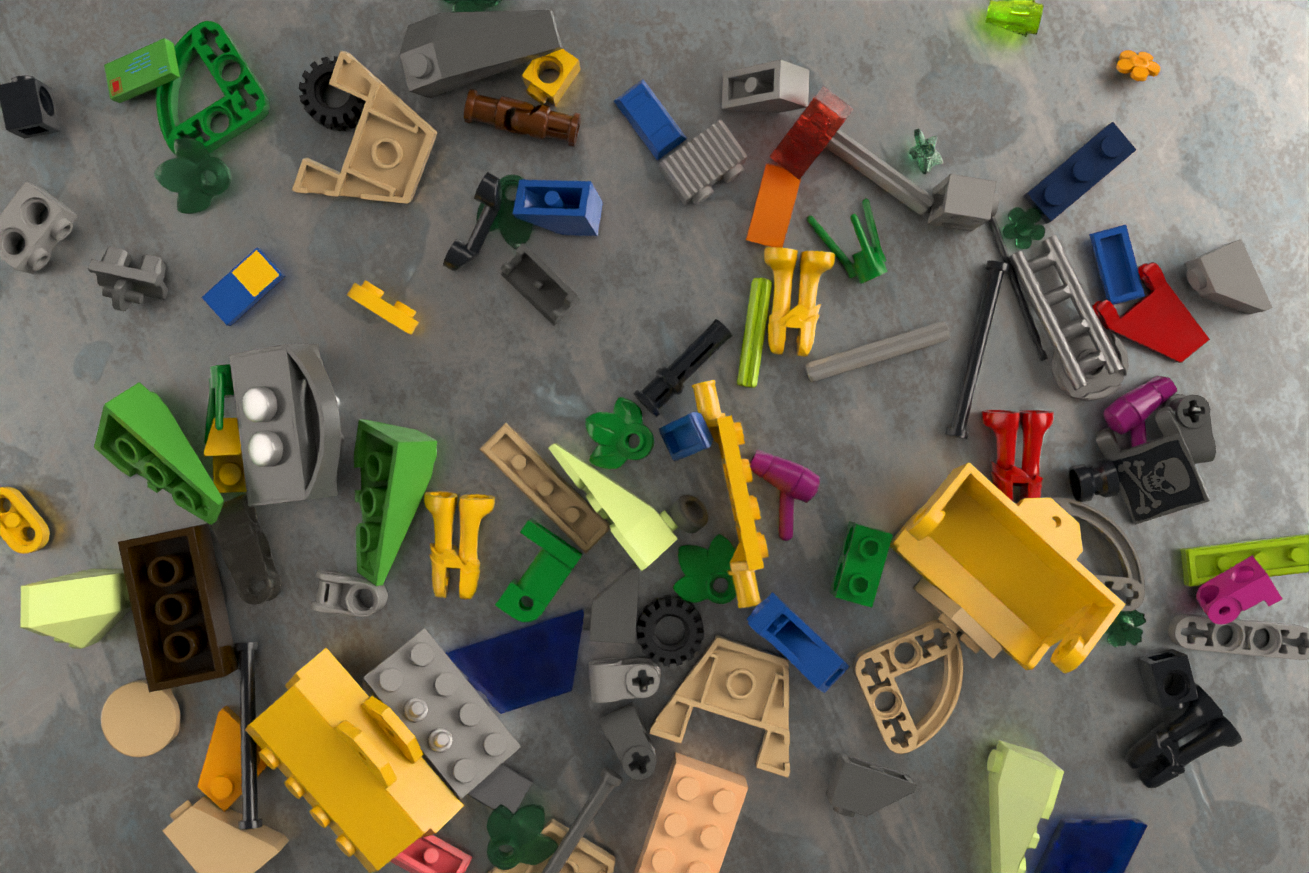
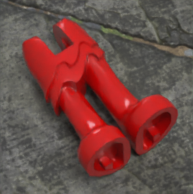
[982,410,1054,502]

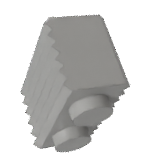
[659,120,747,205]

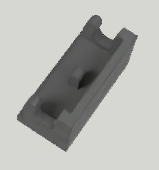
[501,243,580,326]

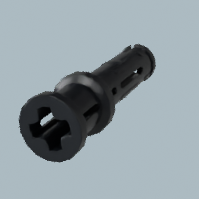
[633,319,733,418]

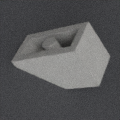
[722,59,810,113]
[1185,239,1273,314]

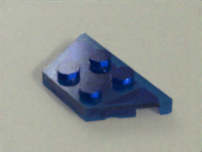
[445,607,584,714]
[1034,818,1148,873]

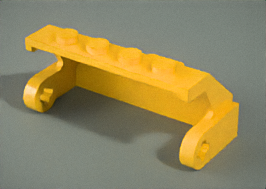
[890,462,1126,673]
[245,648,464,873]

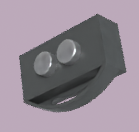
[229,344,345,507]

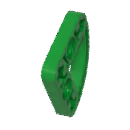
[156,21,270,162]

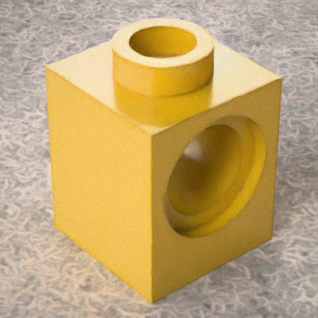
[522,49,581,107]

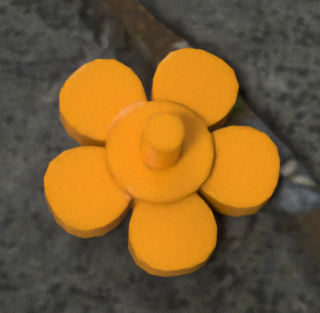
[1116,50,1161,81]

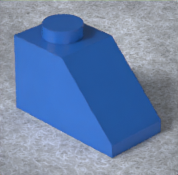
[513,180,603,236]

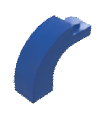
[746,592,850,693]

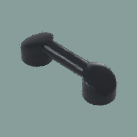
[443,172,502,271]

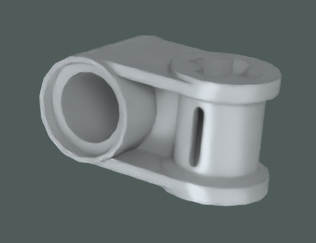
[310,570,388,617]
[588,657,661,703]

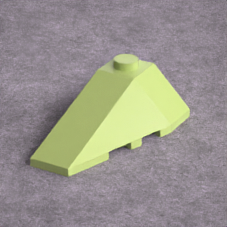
[548,443,678,571]
[20,569,132,649]
[987,740,1064,873]

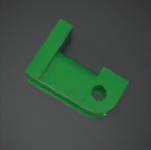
[495,518,583,622]

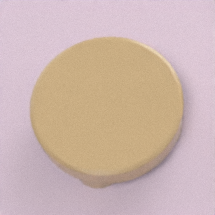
[101,680,180,757]

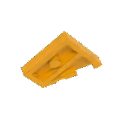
[197,706,267,812]

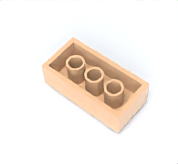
[634,752,748,873]

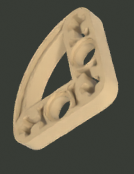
[852,620,963,754]

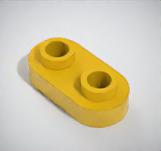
[347,280,419,335]
[0,486,50,554]

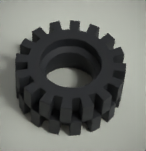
[299,56,366,131]
[637,595,705,667]

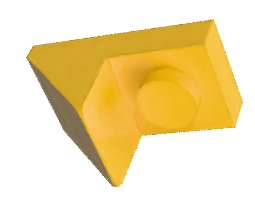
[204,418,247,493]

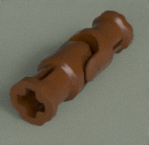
[464,89,581,147]

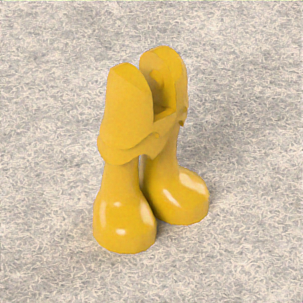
[764,247,835,357]
[424,491,495,600]

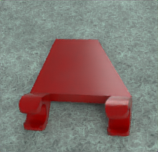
[1092,262,1210,363]

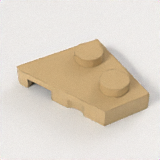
[913,578,1003,659]

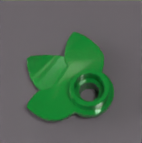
[585,397,654,469]
[673,534,737,604]

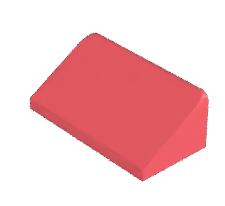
[390,835,473,873]

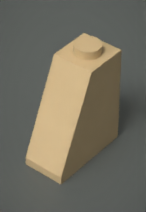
[162,796,289,873]

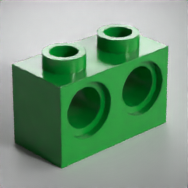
[829,521,893,608]

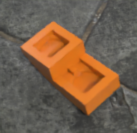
[746,163,802,248]

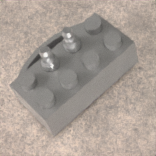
[362,628,521,799]

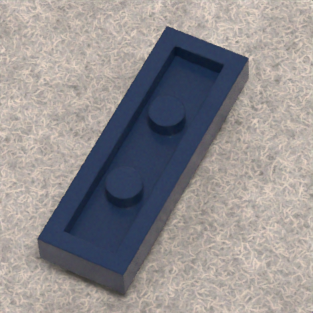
[1023,122,1136,224]

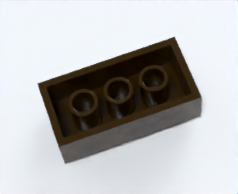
[118,523,239,693]

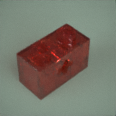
[770,86,854,180]

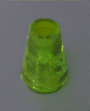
[985,0,1044,37]

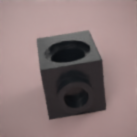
[0,75,60,139]
[1137,649,1199,711]

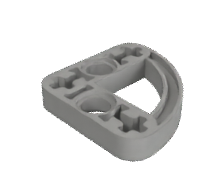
[1047,497,1145,611]

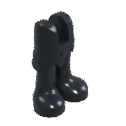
[1124,683,1243,788]

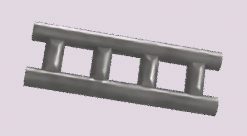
[1008,235,1124,390]

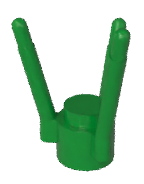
[807,198,888,284]
[204,364,234,444]

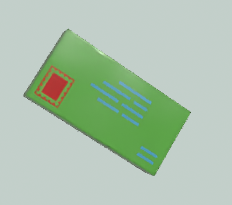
[104,38,180,103]

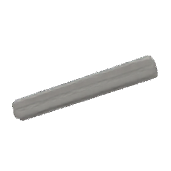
[805,115,934,215]
[805,321,950,382]

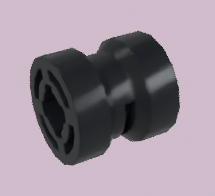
[1068,459,1119,502]

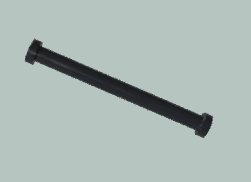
[945,260,1010,439]
[235,642,262,830]

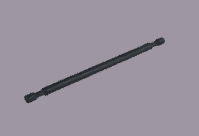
[988,216,1048,361]

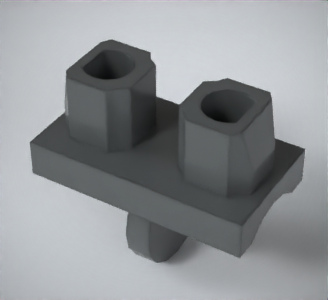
[88,246,168,312]

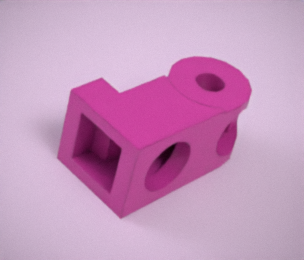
[1196,555,1282,624]

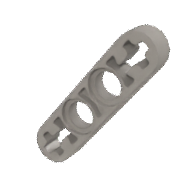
[1168,614,1309,660]

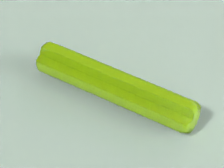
[737,278,772,388]

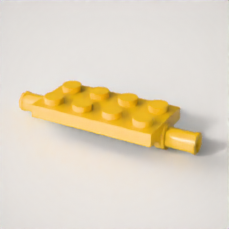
[692,380,769,608]

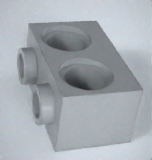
[927,174,1000,232]
[0,181,78,274]

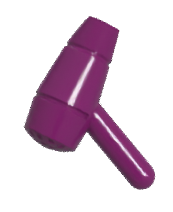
[1103,376,1177,447]
[750,449,820,541]

